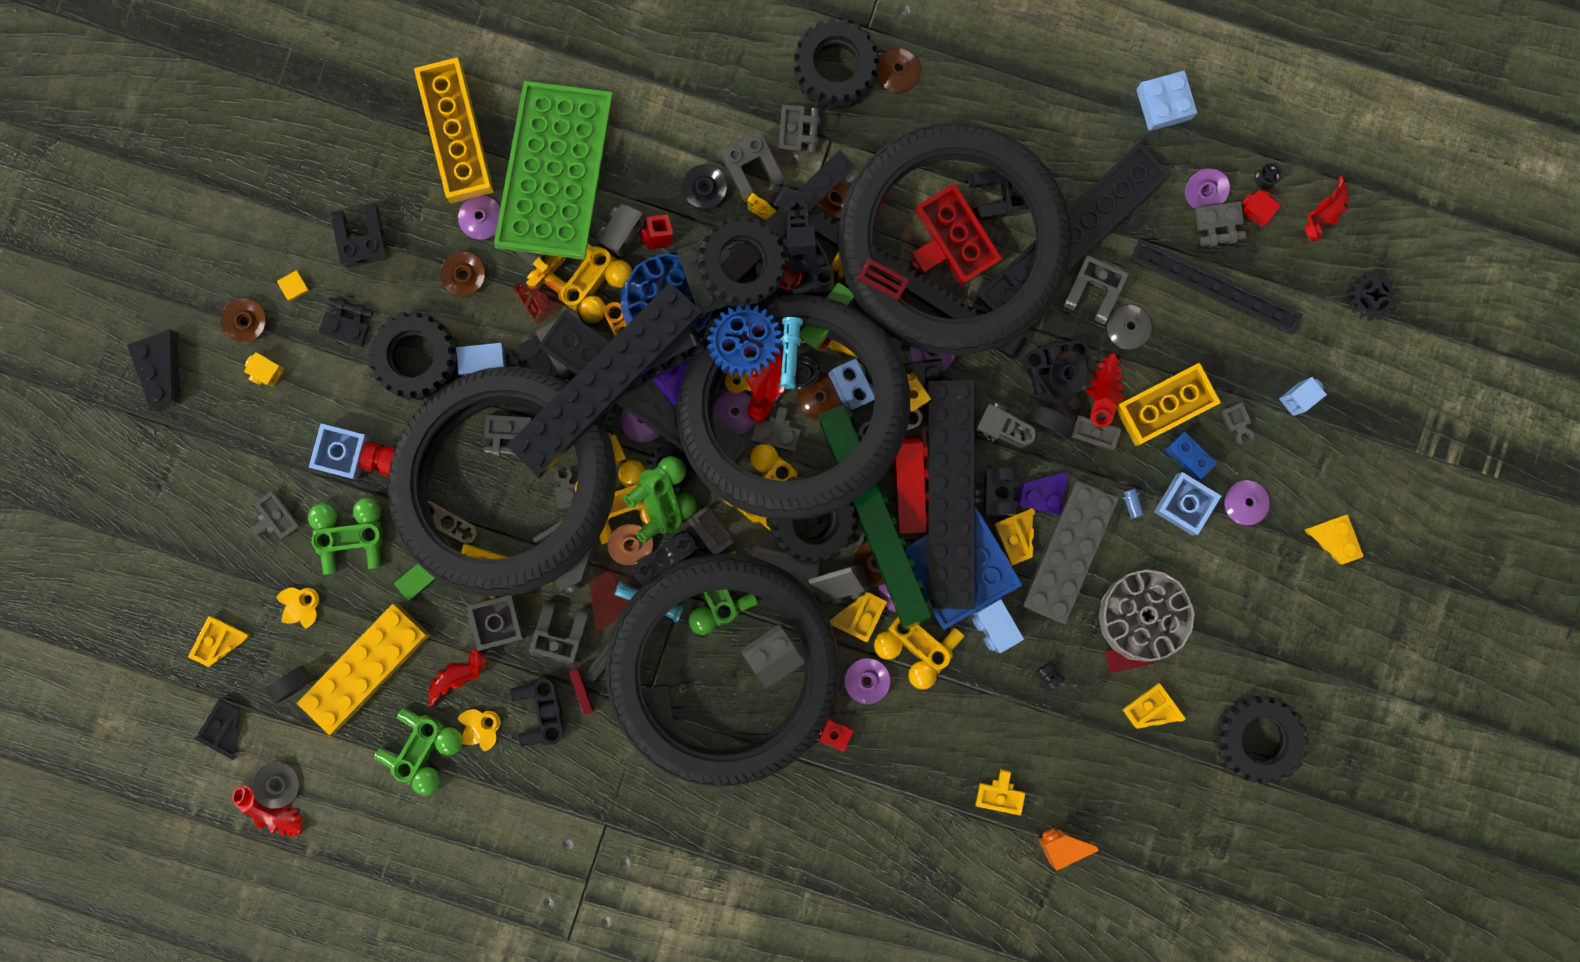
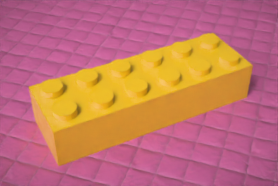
[414,57,494,203]
[297,603,431,735]

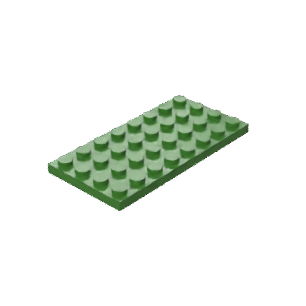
[494,81,613,260]

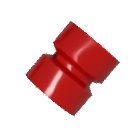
[777,264,802,294]
[359,441,395,477]

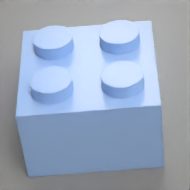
[1136,70,1197,131]
[309,424,371,480]
[1154,472,1221,536]
[972,599,1024,653]

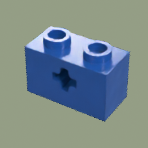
[1163,431,1217,481]

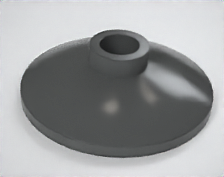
[1107,305,1152,350]
[252,762,299,809]

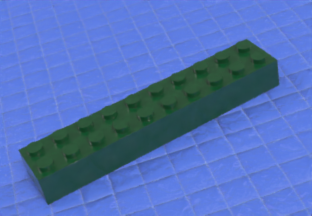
[818,404,933,631]

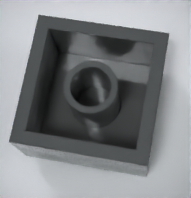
[466,595,526,651]

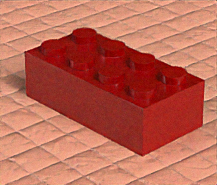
[914,183,1002,287]

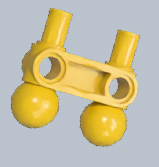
[544,244,633,324]
[722,444,798,530]
[575,460,650,544]
[874,617,964,690]

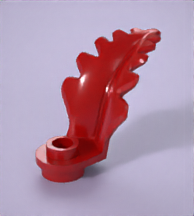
[1304,176,1349,242]
[747,349,785,422]
[1086,353,1125,427]
[428,648,485,708]
[232,786,303,837]

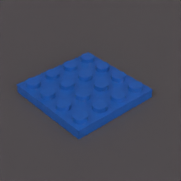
[904,506,1023,630]

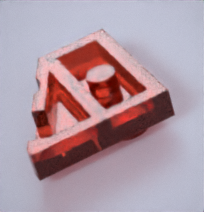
[513,284,550,325]
[590,570,629,632]

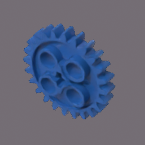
[707,305,783,378]

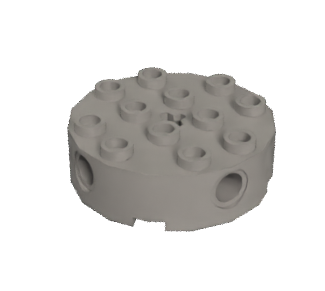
[1098,570,1195,662]

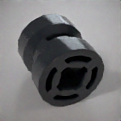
[1254,162,1282,189]
[1033,661,1065,692]

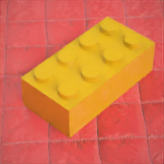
[1116,363,1221,446]

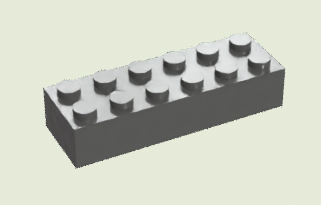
[1020,481,1118,624]

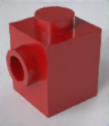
[1242,190,1281,227]
[640,214,673,250]
[910,239,947,275]
[819,719,853,752]

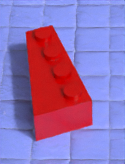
[894,435,929,534]

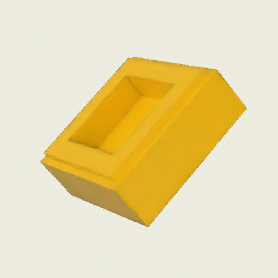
[277,270,309,302]

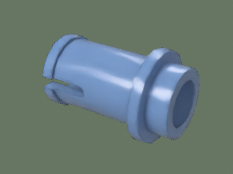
[1122,489,1144,519]

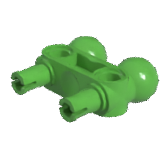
[624,456,697,543]
[308,497,384,575]
[689,551,758,635]
[374,707,463,796]

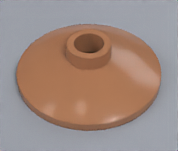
[608,524,653,565]

